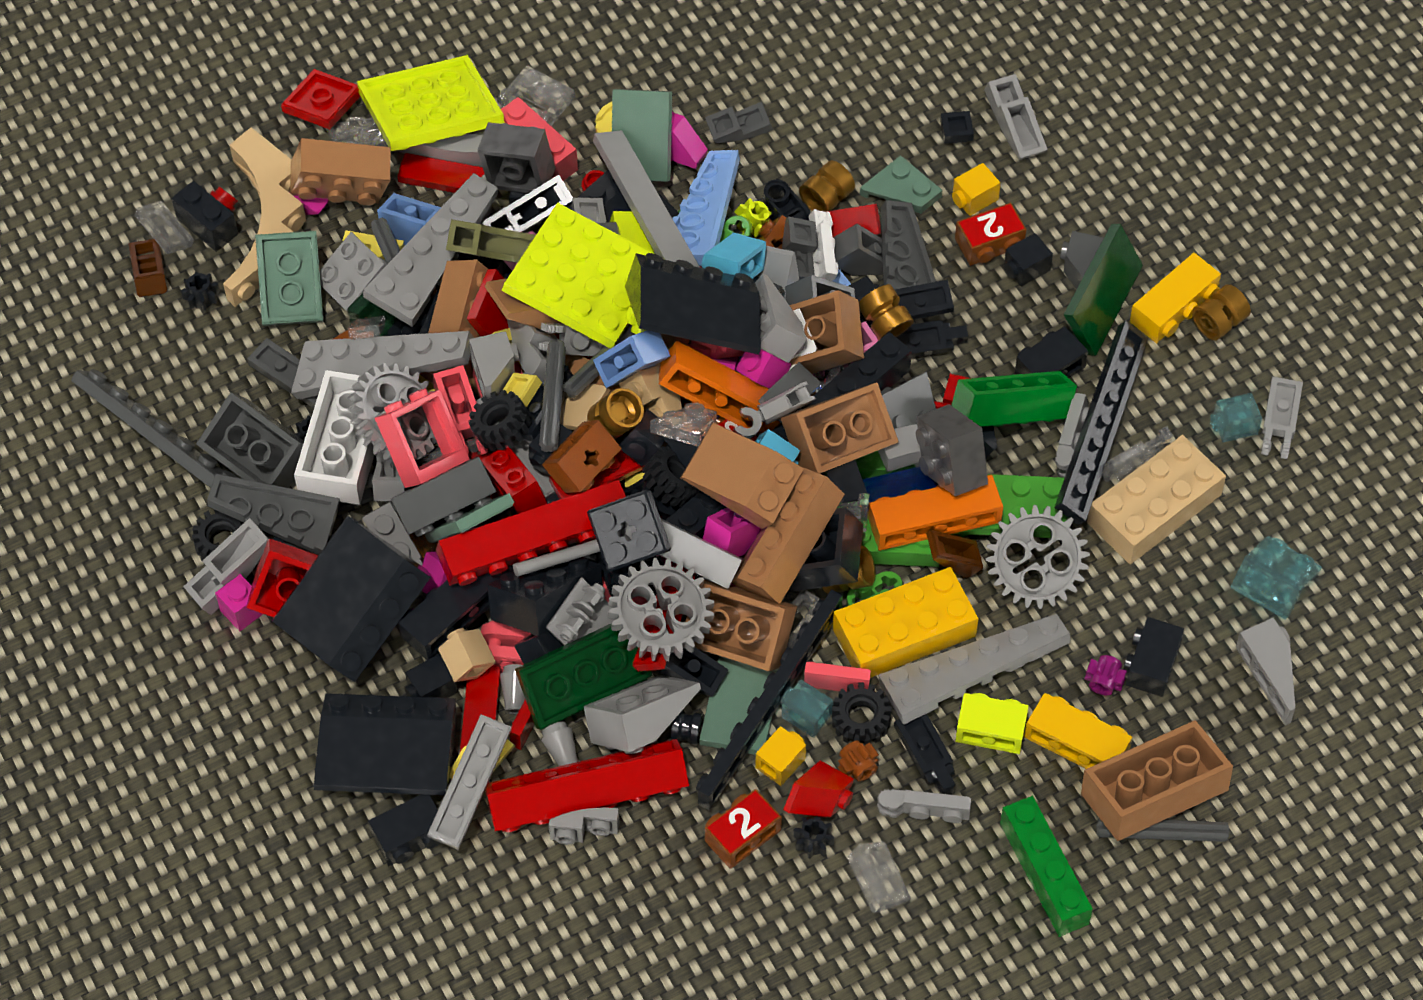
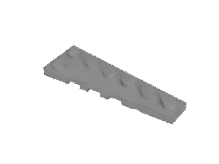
[363,173,498,327]
[291,331,474,399]
[878,614,1071,724]

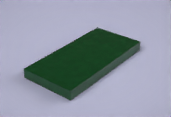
[1063,224,1143,356]
[515,623,653,730]

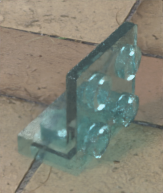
[1230,536,1322,620]

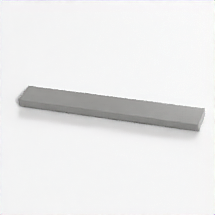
[593,130,699,267]

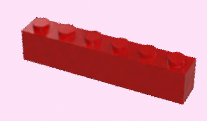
[436,480,626,586]
[485,739,689,832]

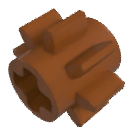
[838,740,879,782]

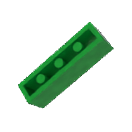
[951,371,1077,427]
[1000,795,1093,937]

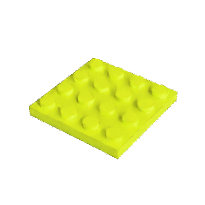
[357,55,504,152]
[502,203,654,349]

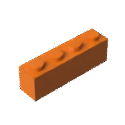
[659,340,780,436]
[868,475,1003,551]

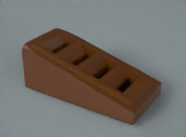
[128,238,167,297]
[926,529,983,578]

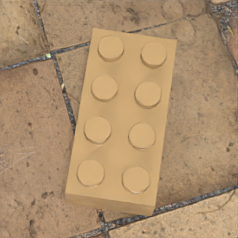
[1087,434,1226,565]

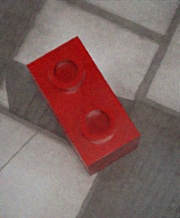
[481,445,547,515]

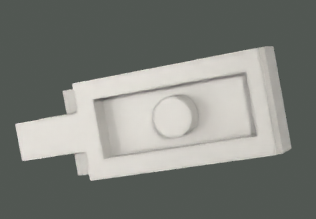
[809,209,838,281]

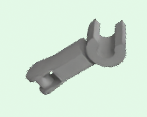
[733,381,816,439]

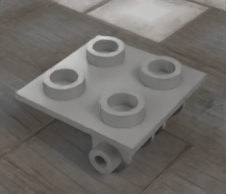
[319,232,387,311]
[546,578,615,645]

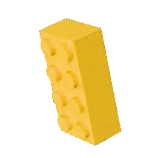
[833,567,979,678]

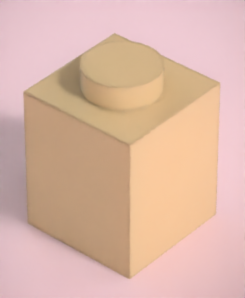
[438,628,496,682]

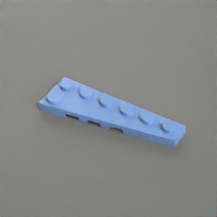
[654,150,740,266]

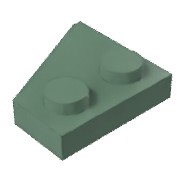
[860,155,943,214]

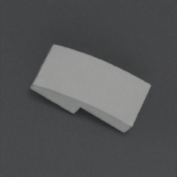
[549,808,619,845]

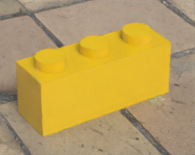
[1130,252,1221,344]
[1024,693,1133,769]

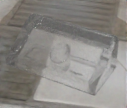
[848,842,911,913]

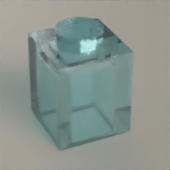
[1210,393,1262,443]
[780,680,833,738]

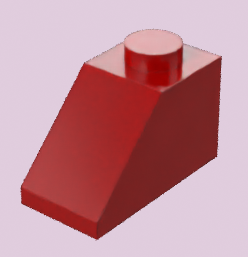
[783,760,854,817]

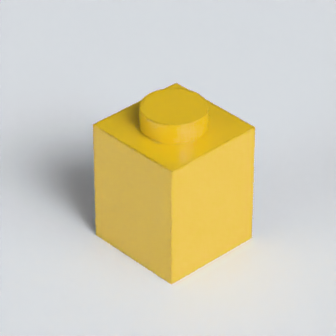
[952,163,1001,216]
[755,726,806,786]

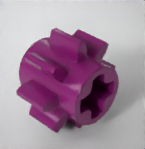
[1084,655,1127,696]

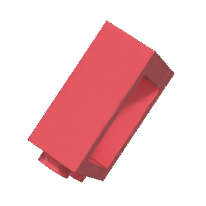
[375,388,470,488]

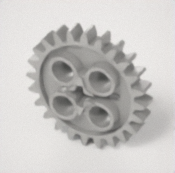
[348,363,437,461]
[985,505,1090,609]
[608,558,714,661]

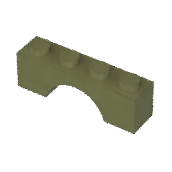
[446,219,536,263]

